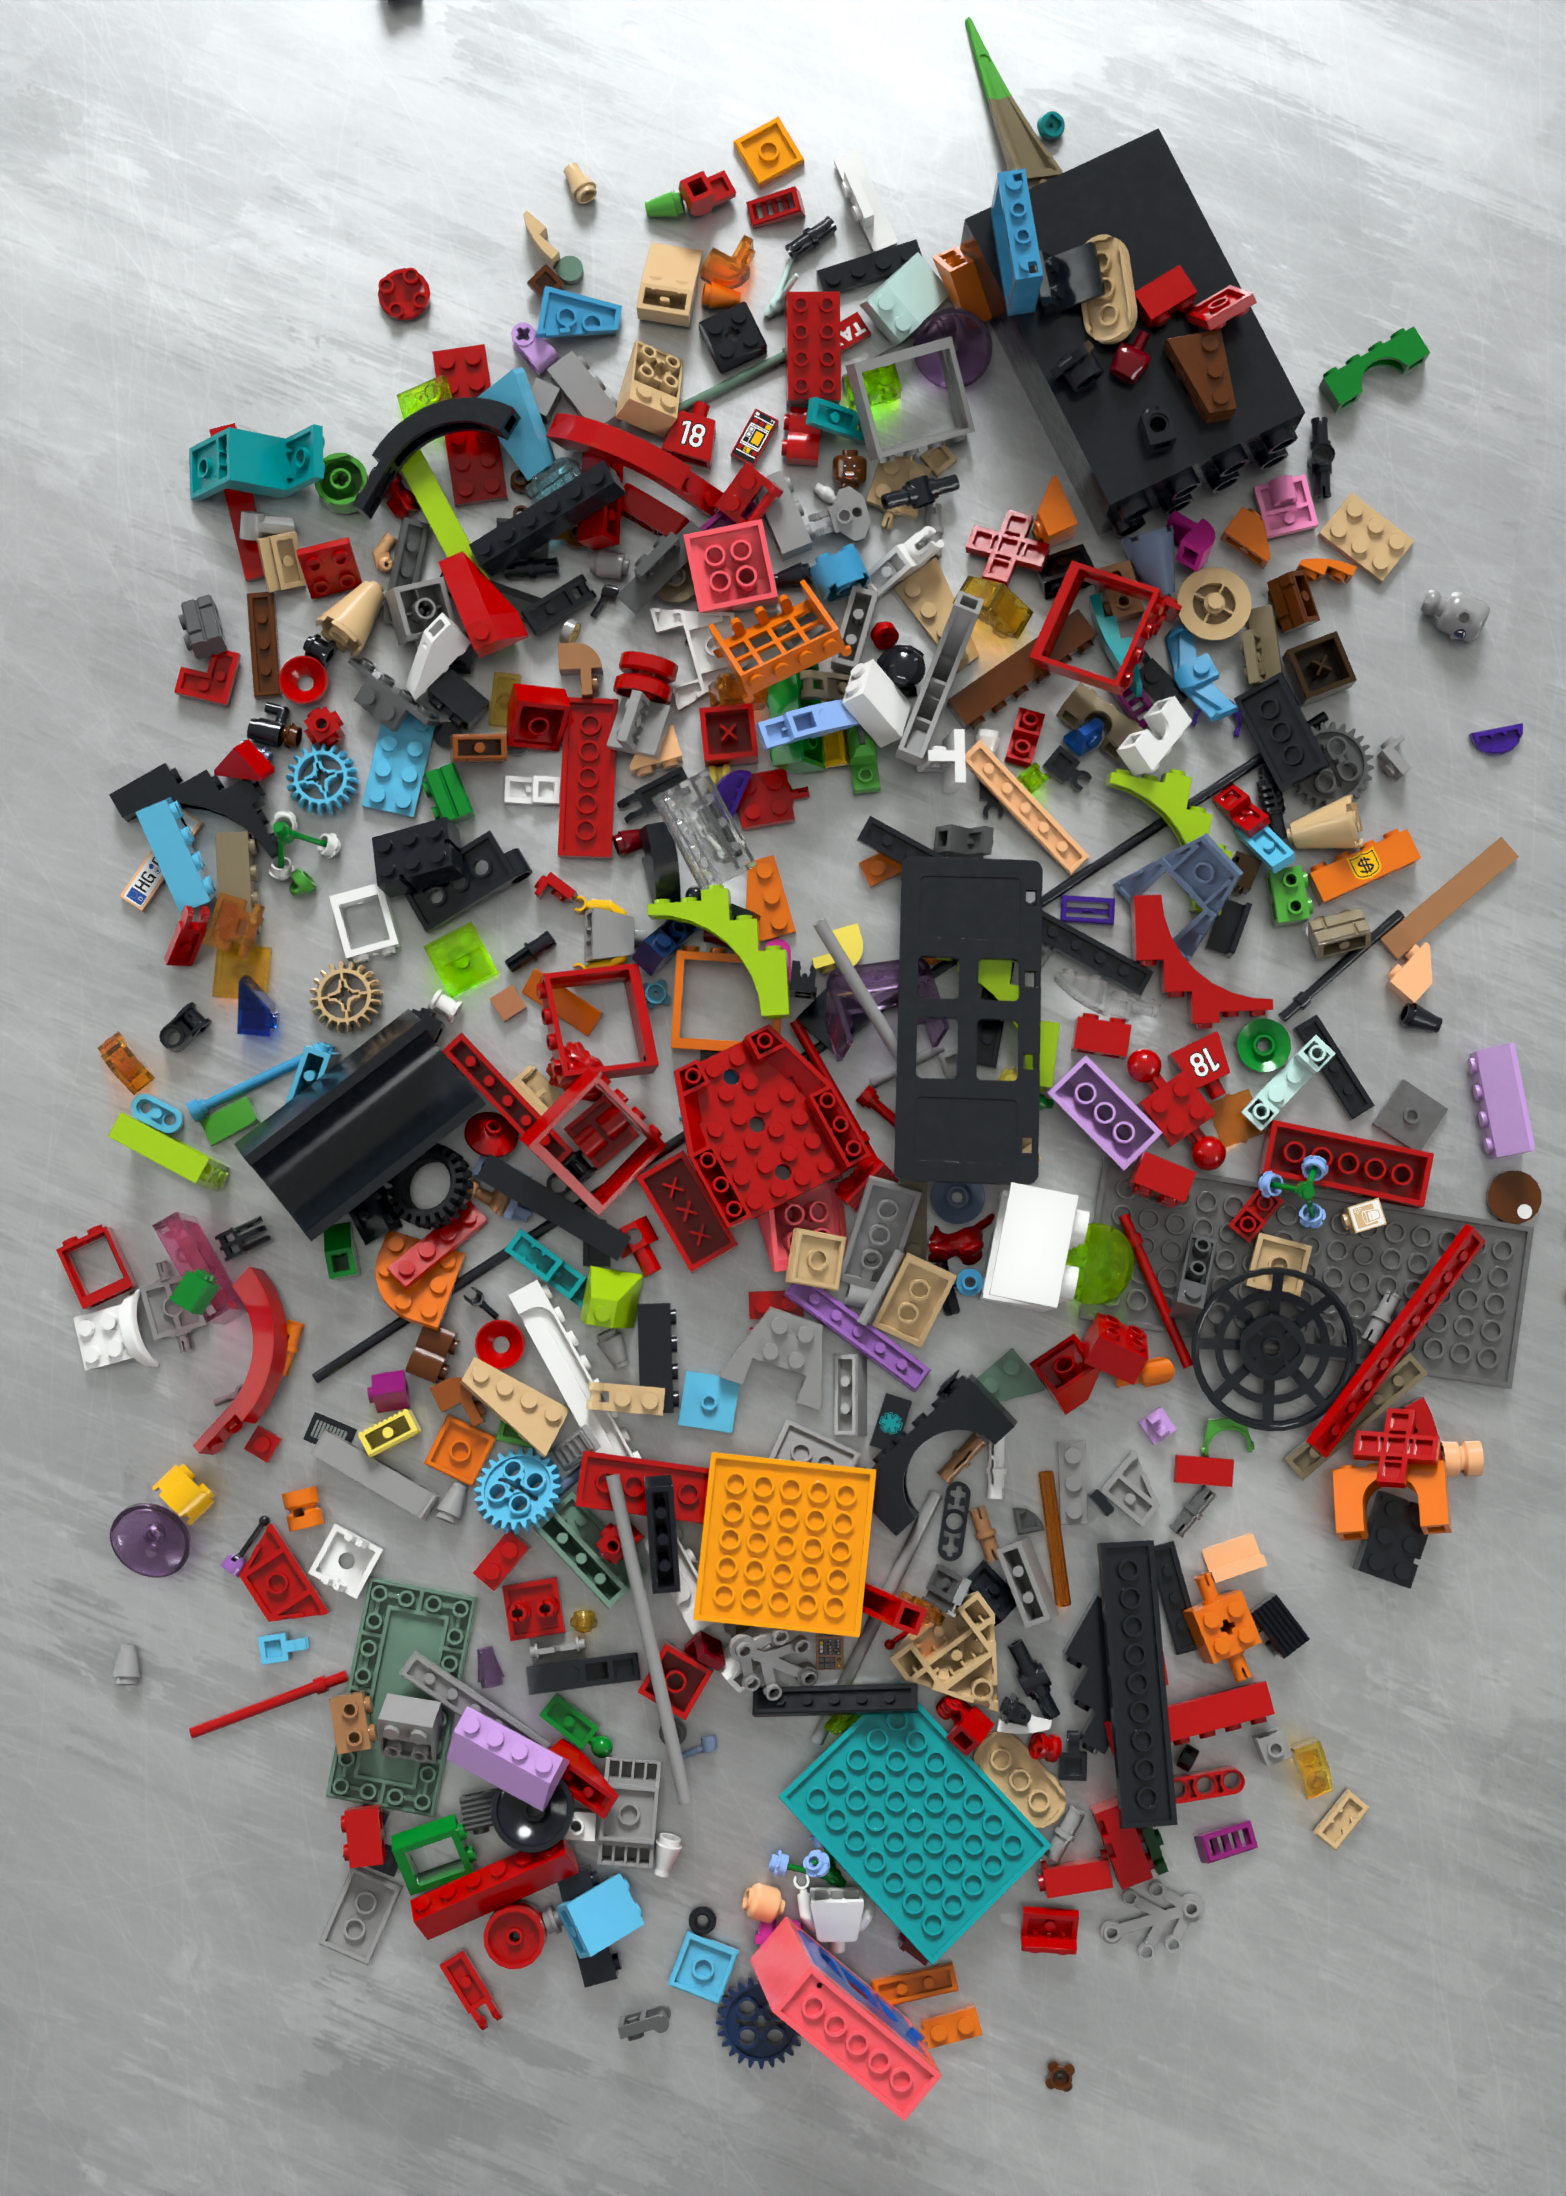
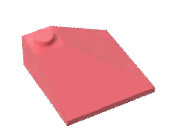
[683,519,778,614]
[757,1181,848,1272]

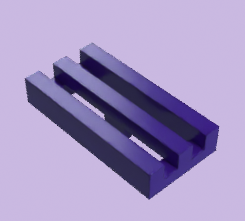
[1060,895,1115,926]

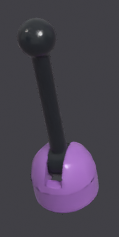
[220,1515,270,1578]

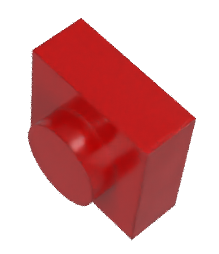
[244,1425,283,1463]

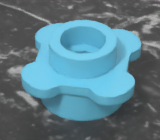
[643,979,671,1009]

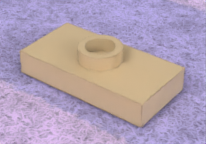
[1313,1789,1370,1851]

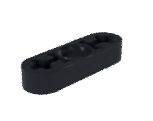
[937,1481,971,1561]

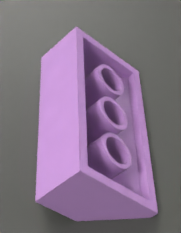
[1468,1042,1536,1159]
[1047,1055,1163,1171]
[447,1706,570,1812]

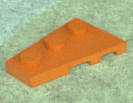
[746,855,796,943]

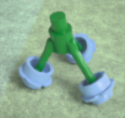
[1258,1155,1329,1229]
[768,1835,846,1887]

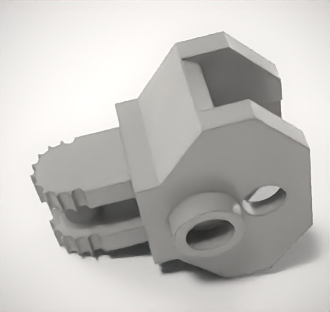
[808,486,871,543]

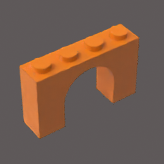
[1332,1459,1452,1541]

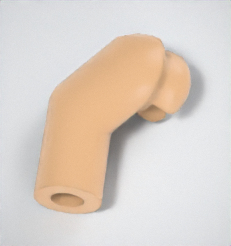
[372,533,397,572]

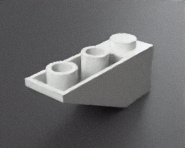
[405,612,471,700]

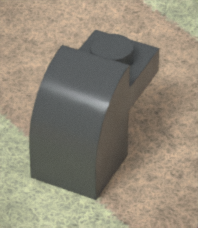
[933,824,994,858]

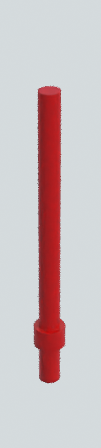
[790,1018,877,1157]
[1119,1213,1193,1369]
[189,1670,349,1738]

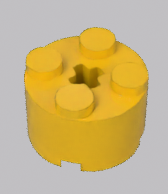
[152,1464,215,1526]

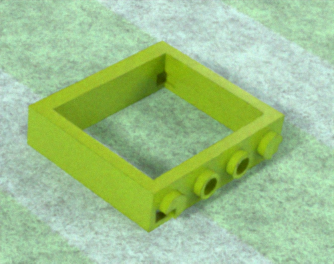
[108,1112,229,1191]

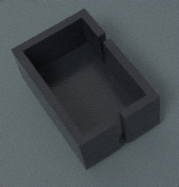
[372,817,465,898]
[1352,1491,1429,1589]

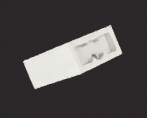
[329,883,402,964]

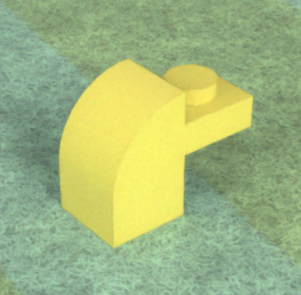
[812,923,863,975]

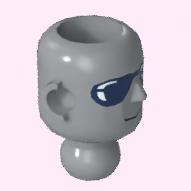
[1421,590,1490,642]

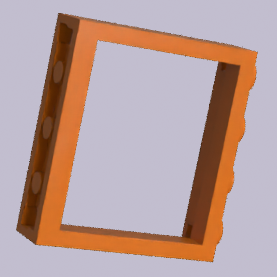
[671,946,781,1051]

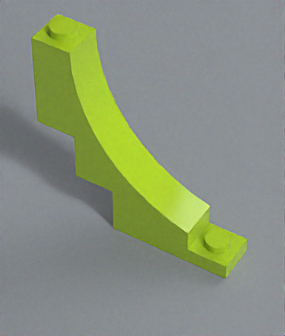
[936,958,1060,1092]

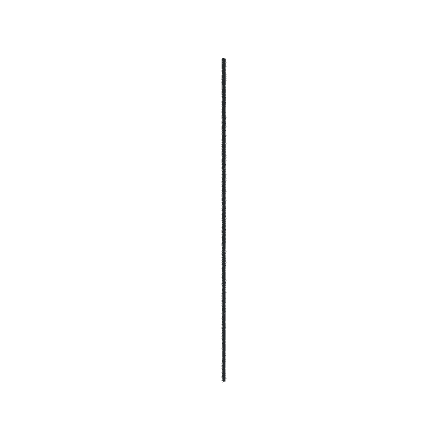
[312,711,1329,1383]

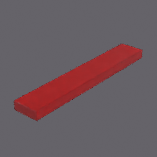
[209,423,264,582]

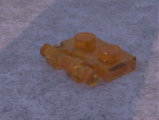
[203,892,265,959]

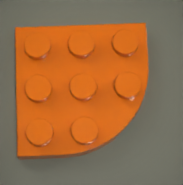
[375,1231,465,1331]

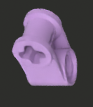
[511,322,559,375]

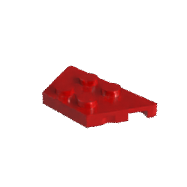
[239,1523,330,1622]

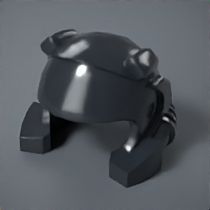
[877,645,926,699]

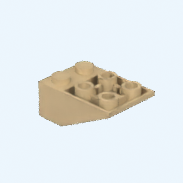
[636,242,703,327]
[616,340,683,437]

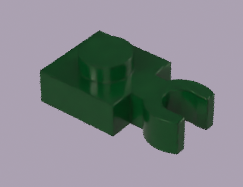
[1140,1827,1169,1875]

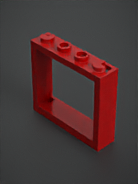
[1029,561,1166,696]
[536,963,659,1085]
[519,1068,667,1216]

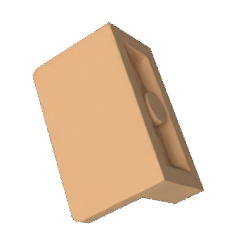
[1201,1533,1267,1583]

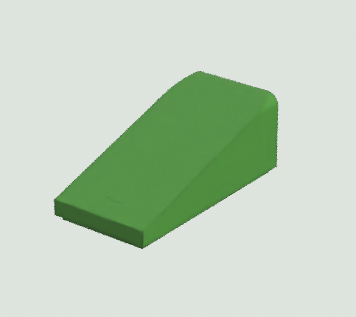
[200,1096,261,1146]

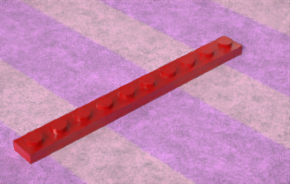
[1306,1224,1486,1459]

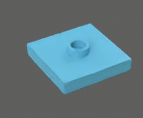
[678,1371,739,1433]
[667,1930,739,2005]

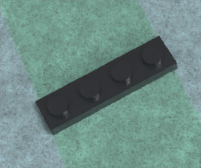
[816,239,922,294]

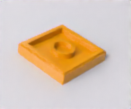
[733,116,805,189]

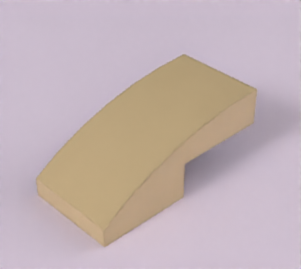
[523,210,560,269]

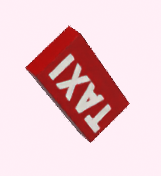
[840,312,871,354]

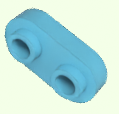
[131,1094,184,1134]

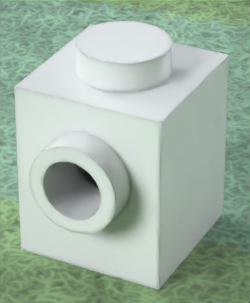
[565,1808,598,1841]

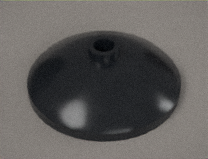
[491,1778,575,1853]

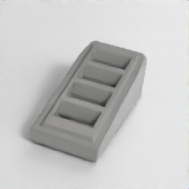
[551,1424,601,1471]

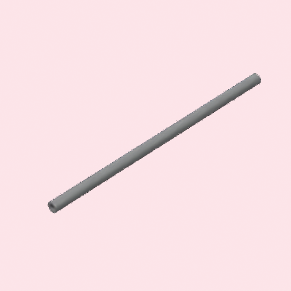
[606,1474,692,1805]

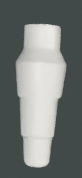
[813,482,837,505]

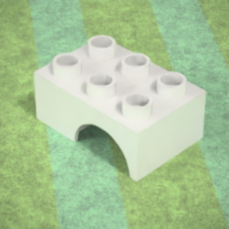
[978,1182,1090,1313]

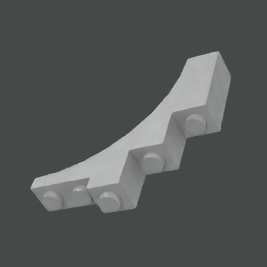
[895,590,984,766]

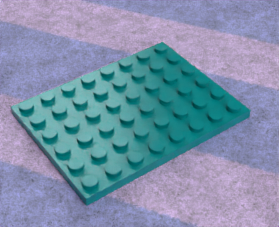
[778,1680,1052,1965]

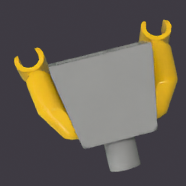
[572,896,648,969]

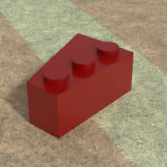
[1089,1796,1155,1890]

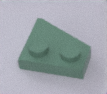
[977,1348,1047,1402]

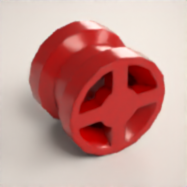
[1029,1732,1062,1763]

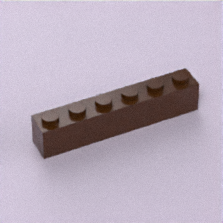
[946,609,1097,731]

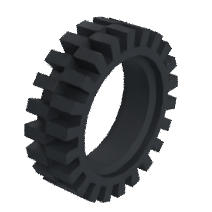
[387,1143,474,1230]

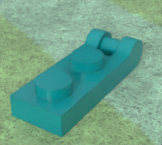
[806,397,866,445]

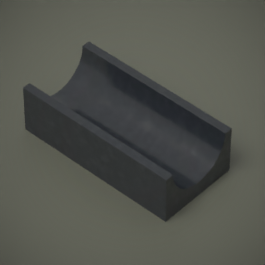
[234,1009,486,1242]

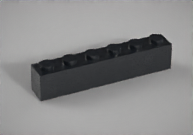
[469,460,626,577]

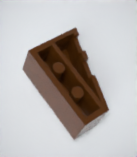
[1163,329,1237,424]

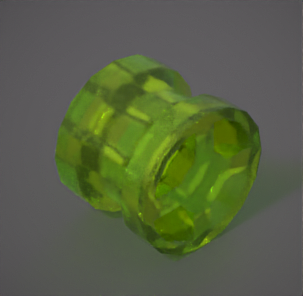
[1017,762,1050,795]

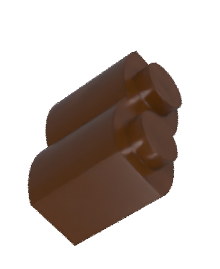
[405,1326,460,1384]

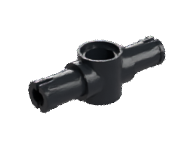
[1307,417,1335,499]
[881,474,960,510]
[1008,1639,1060,1720]

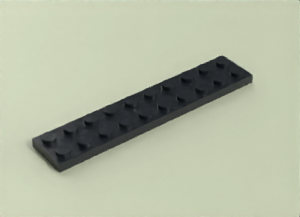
[1097,1540,1178,1829]

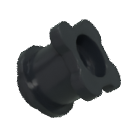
[303,634,338,669]

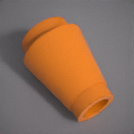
[701,282,741,308]

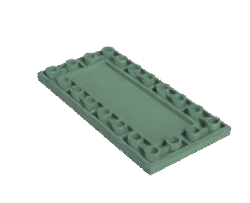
[325,1576,478,1818]

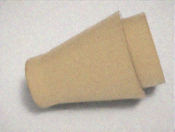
[564,163,597,204]

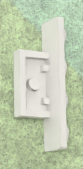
[834,150,898,252]

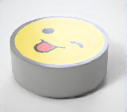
[559,619,581,643]

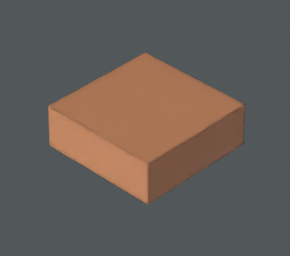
[490,985,527,1022]

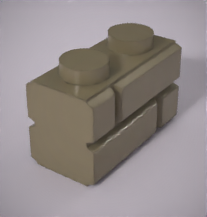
[1308,908,1371,959]

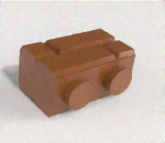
[450,734,507,763]

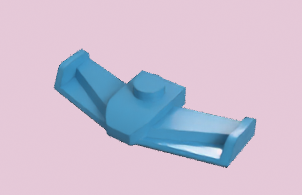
[1165,624,1238,723]

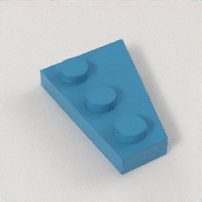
[535,286,622,338]

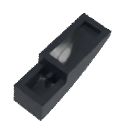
[639,821,681,904]

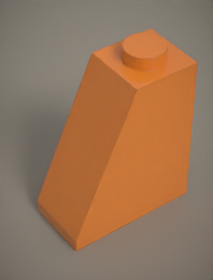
[932,247,992,329]

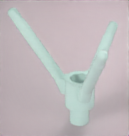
[763,258,799,319]

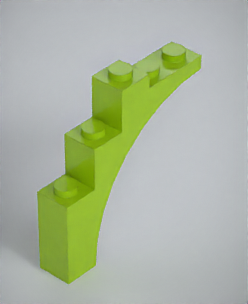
[1105,769,1233,916]
[647,884,791,1020]

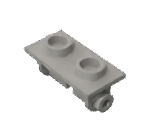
[529,1629,588,1666]

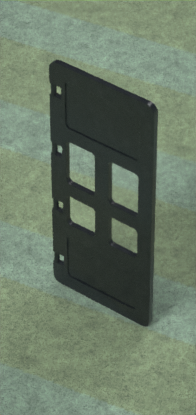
[894,856,1043,1185]

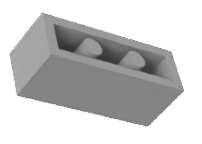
[547,351,621,426]
[755,470,815,561]
[831,585,878,674]
[996,1537,1059,1628]

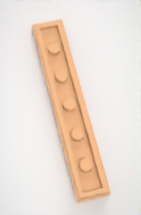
[965,740,1090,876]

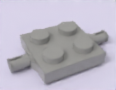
[139,1260,208,1353]

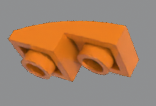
[1295,558,1357,583]

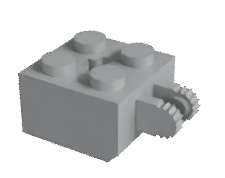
[385,576,456,649]

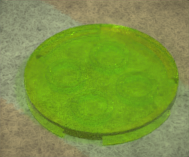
[1066,1223,1134,1305]

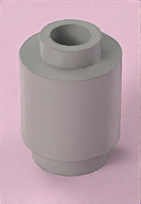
[590,549,630,580]

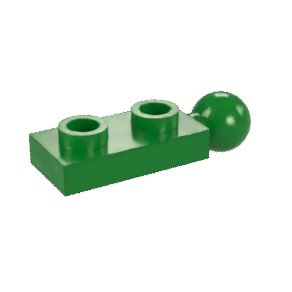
[539,1692,613,1758]

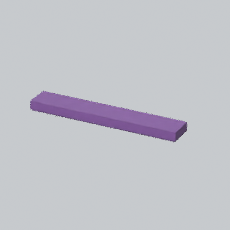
[783,1283,931,1392]

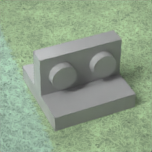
[606,690,674,759]

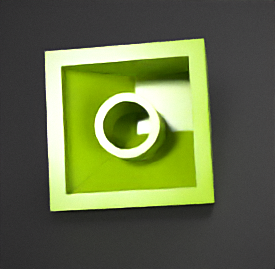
[580,1265,643,1328]

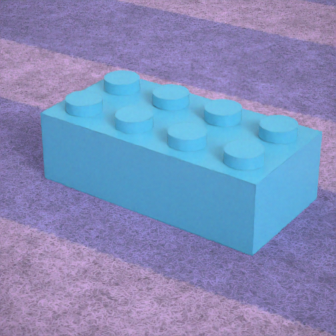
[136,797,217,913]

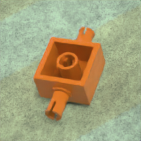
[1182,1572,1262,1682]

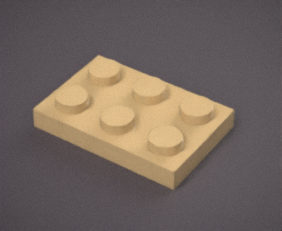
[1318,492,1414,584]
[872,1252,957,1348]

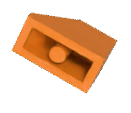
[1220,506,1271,569]

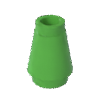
[645,190,685,217]

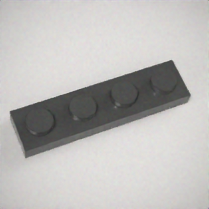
[380,517,430,624]

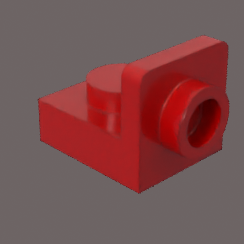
[534,872,578,903]

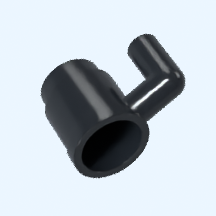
[247,702,290,749]

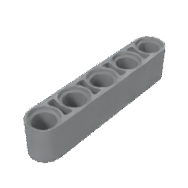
[311,1429,440,1521]

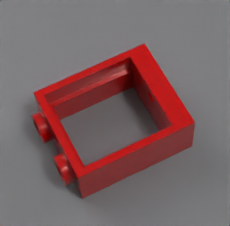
[56,1224,138,1310]

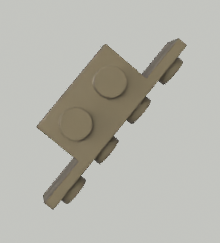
[1240,605,1283,686]

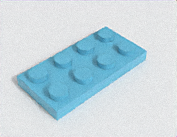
[362,712,439,819]

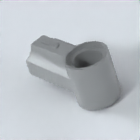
[239,511,294,541]

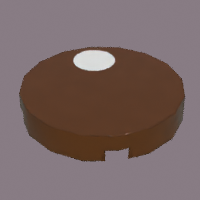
[1486,1171,1542,1224]

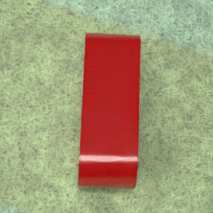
[621,483,690,538]
[1173,1766,1245,1804]

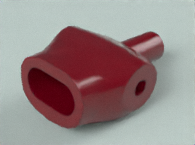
[1109,331,1151,384]

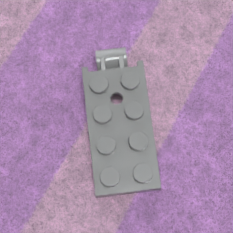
[840,1175,922,1310]

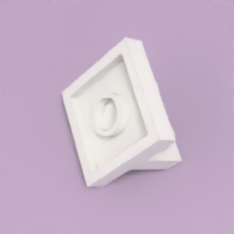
[917,729,966,793]

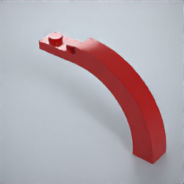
[546,413,723,518]
[193,1266,288,1455]
[862,1582,927,1636]

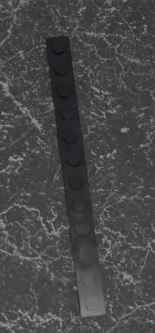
[857,816,1154,996]

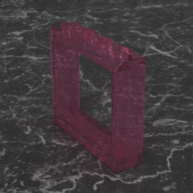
[152,1212,247,1325]

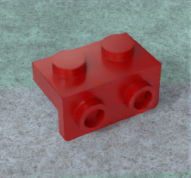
[1020,1906,1079,1955]

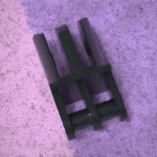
[214,1216,272,1262]

